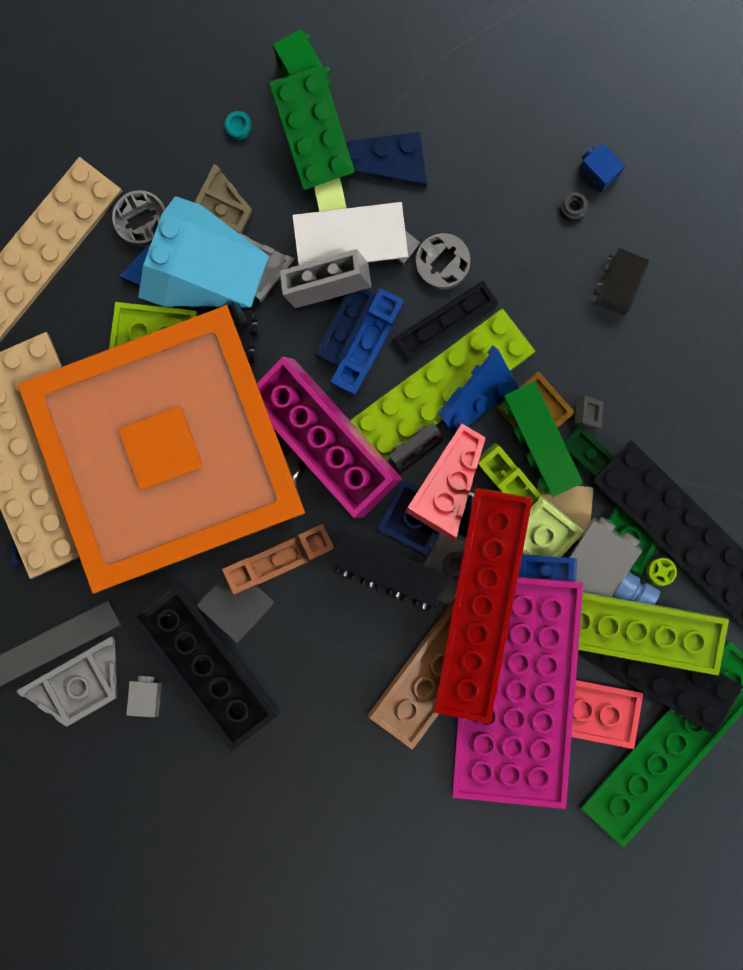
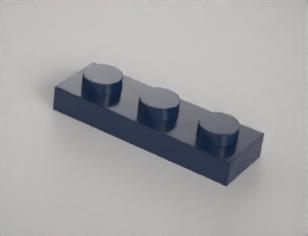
[315,289,376,367]

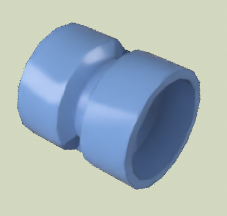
[612,571,661,605]

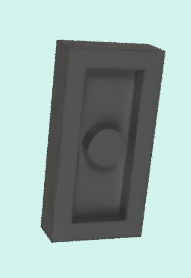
[388,422,444,473]

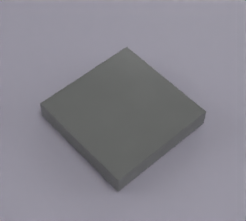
[197,576,275,644]

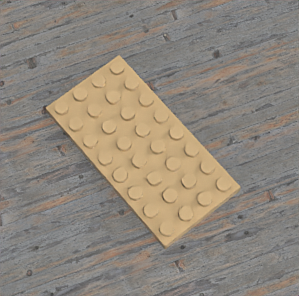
[0,332,80,579]

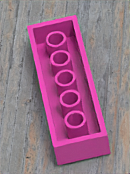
[257,357,403,518]

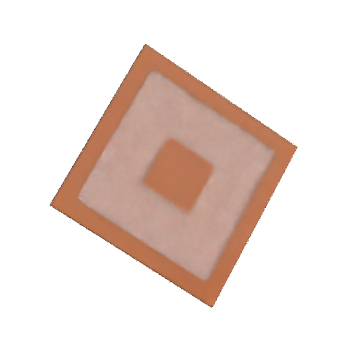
[18,305,305,594]

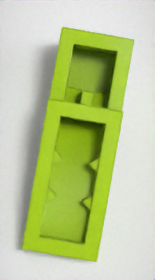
[478,443,542,507]

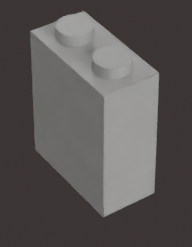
[568,517,642,597]

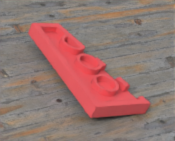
[406,424,485,541]

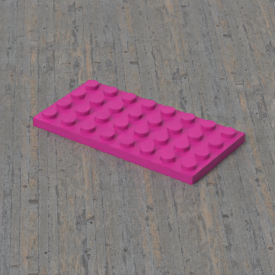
[452,577,583,809]

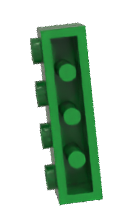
[502,381,583,497]

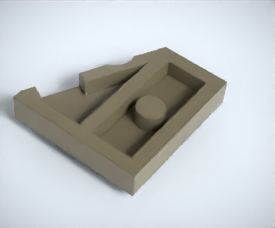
[195,164,252,234]

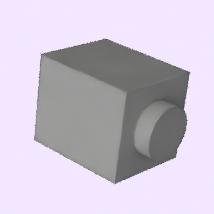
[126,676,162,718]

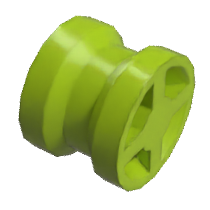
[645,558,677,586]

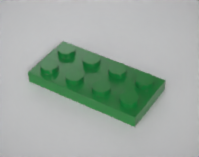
[268,65,355,190]

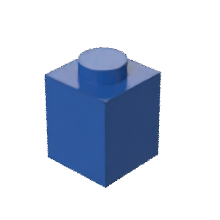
[580,143,625,192]

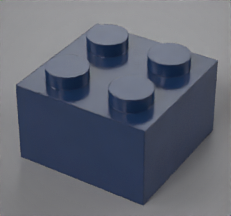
[377,480,439,557]

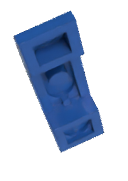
[330,288,404,396]

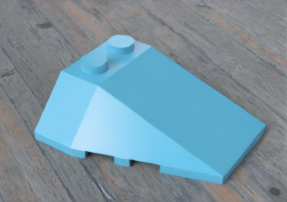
[138,196,269,308]

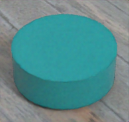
[224,111,252,140]

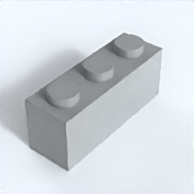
[280,249,371,308]

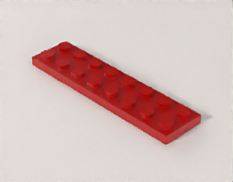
[434,487,533,724]

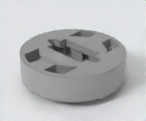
[112,190,165,247]
[416,233,470,290]

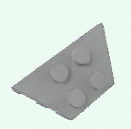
[17,636,118,727]

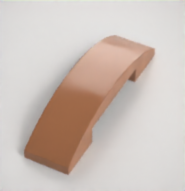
[222,524,335,595]

